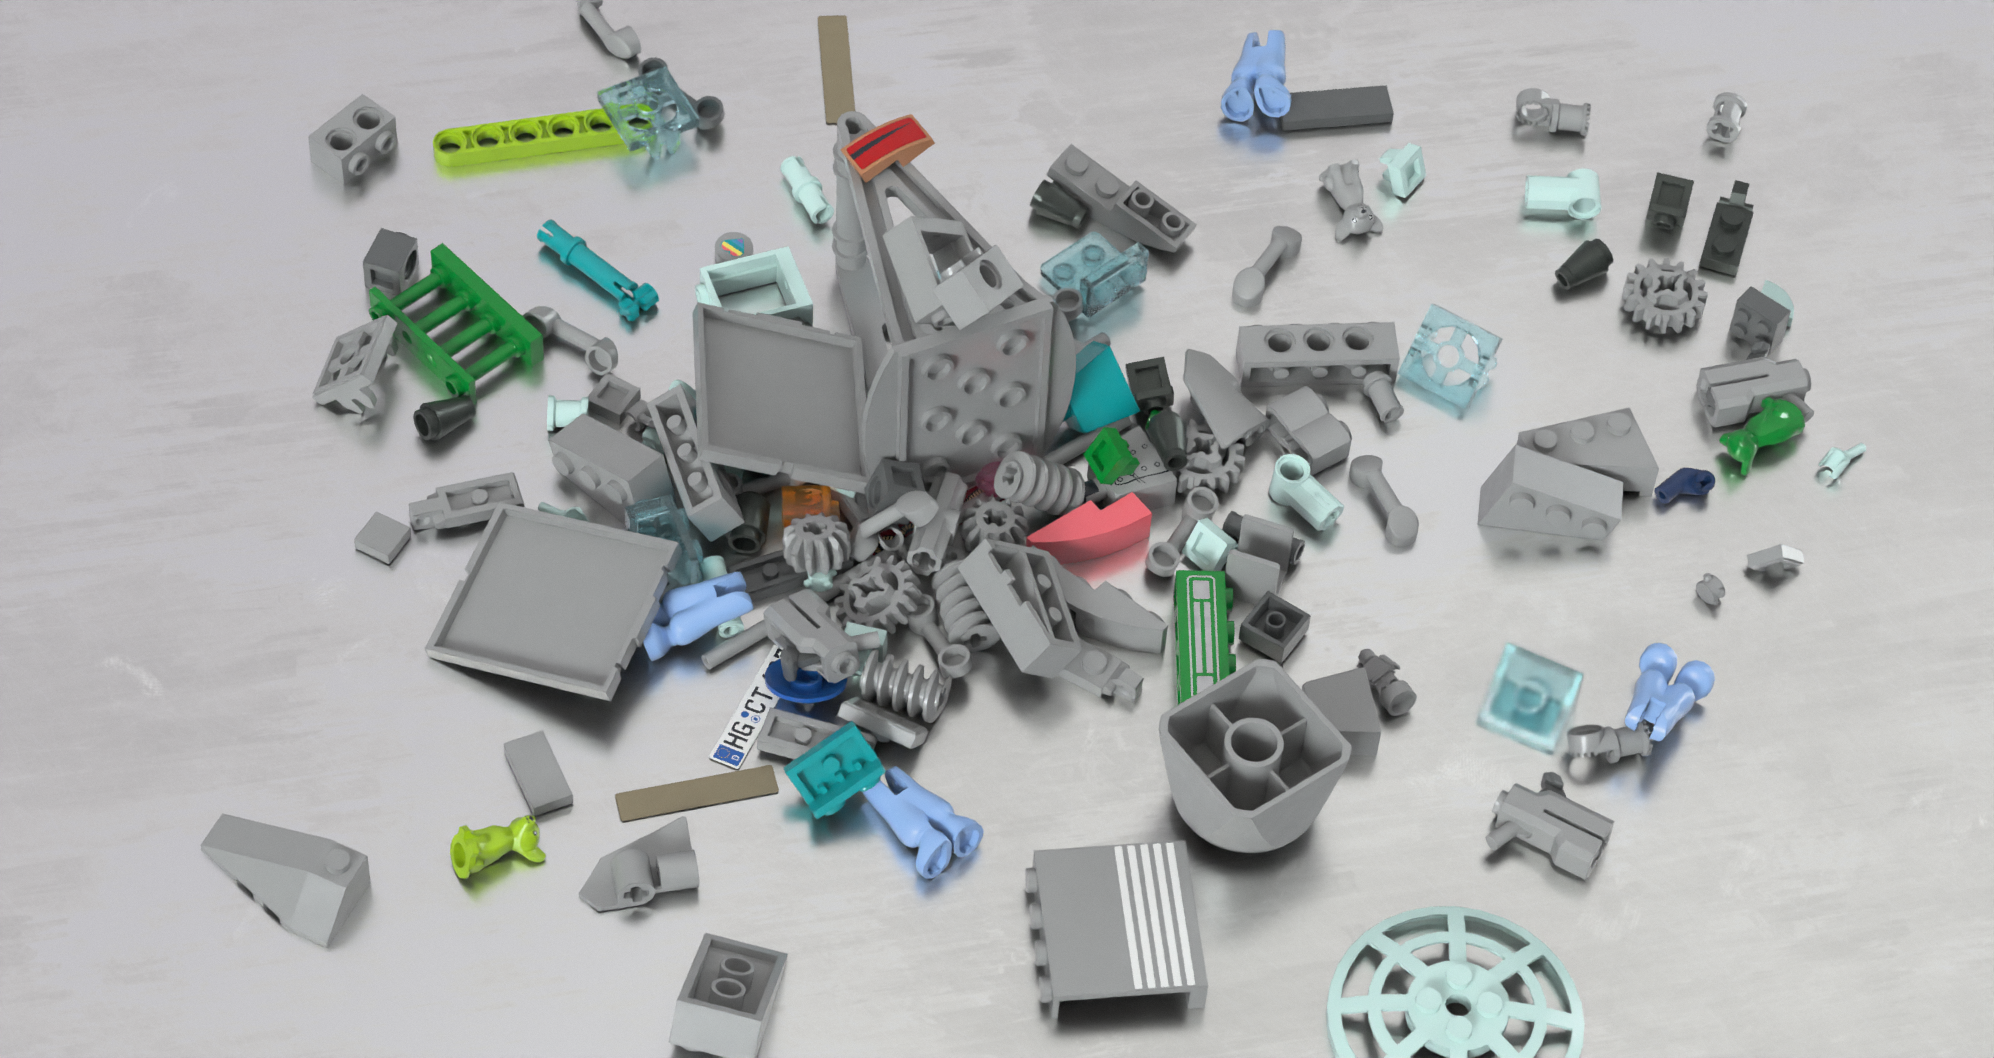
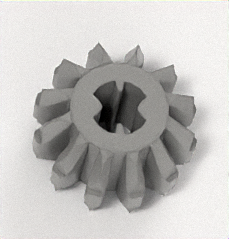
[960,494,1029,553]
[782,512,851,577]

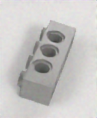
[1236,321,1400,387]
[647,384,745,542]

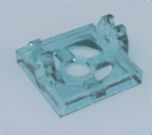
[597,66,699,160]
[1397,304,1503,409]

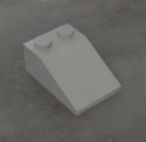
[669,933,788,1058]

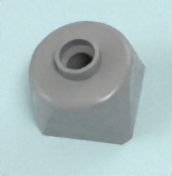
[1159,658,1351,853]

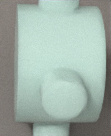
[803,569,837,592]

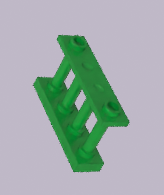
[369,243,544,406]

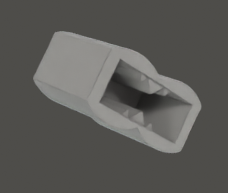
[1265,386,1352,476]

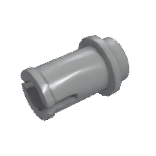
[1363,371,1404,423]

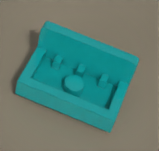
[783,720,886,819]

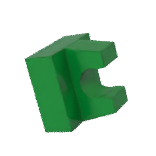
[1083,427,1140,485]

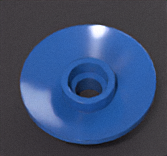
[765,659,848,704]

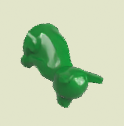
[1719,397,1805,476]

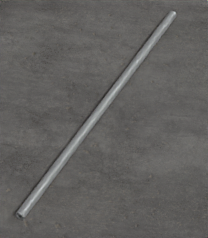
[701,416,1131,670]

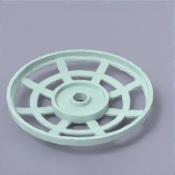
[1326,906,1585,1058]

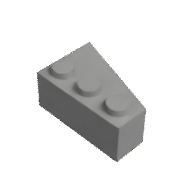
[1516,407,1659,497]
[548,413,681,537]
[957,538,1082,678]

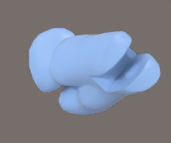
[1221,30,1291,122]
[643,572,753,661]
[1625,643,1715,742]
[863,766,984,879]

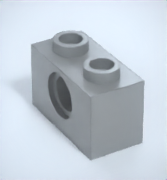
[932,244,1024,331]

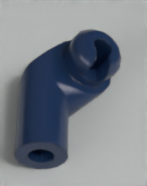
[1654,468,1715,504]

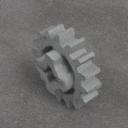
[1622,258,1708,334]
[1172,419,1245,493]
[835,555,922,634]

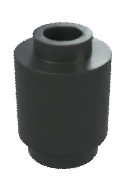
[726,491,771,553]

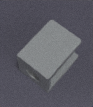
[1225,514,1294,605]

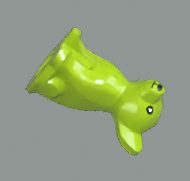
[450,815,546,879]

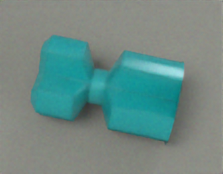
[618,283,659,322]

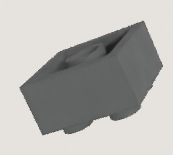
[1729,286,1791,355]
[1239,591,1311,663]

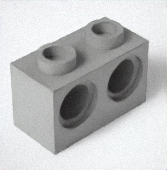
[308,94,398,185]

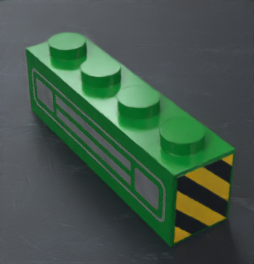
[1173,570,1236,705]

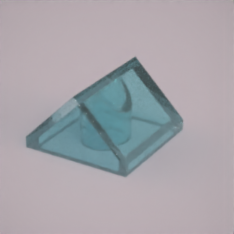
[1477,642,1584,750]

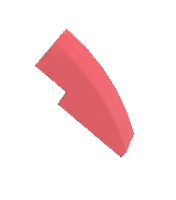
[1026,492,1152,565]

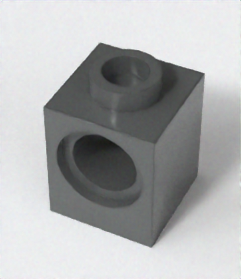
[363,228,419,296]
[864,459,925,525]

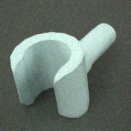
[1818,443,1866,479]
[538,502,590,522]

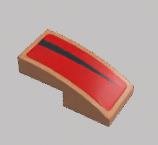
[840,114,935,183]

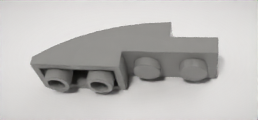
[1047,144,1197,253]
[1031,545,1168,654]

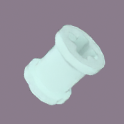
[547,395,589,431]

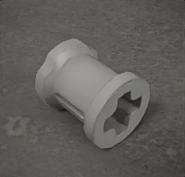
[1706,92,1747,142]

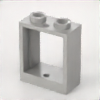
[882,216,995,327]

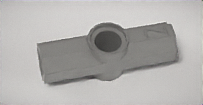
[906,472,968,576]

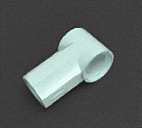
[1524,168,1601,219]
[1269,454,1344,532]

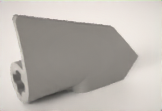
[1183,349,1270,449]
[579,816,700,911]

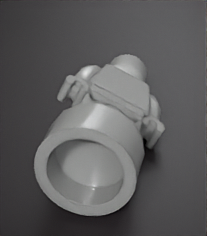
[1358,649,1417,716]

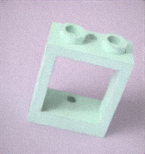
[695,246,813,327]

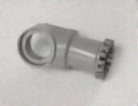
[1516,88,1591,135]
[1567,719,1653,763]

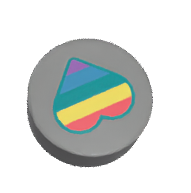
[715,232,753,263]

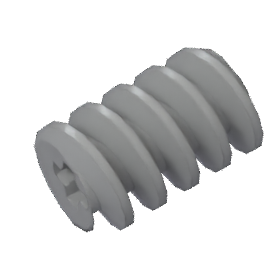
[994,451,1085,517]
[931,560,1000,652]
[860,649,952,723]

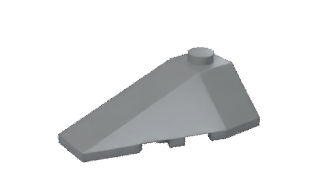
[200,813,371,948]

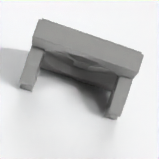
[312,315,399,414]

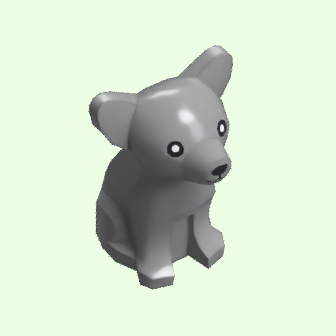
[1319,159,1383,241]

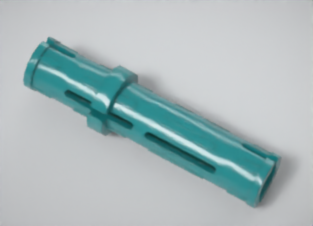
[537,219,638,302]

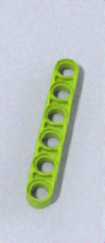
[433,104,655,167]

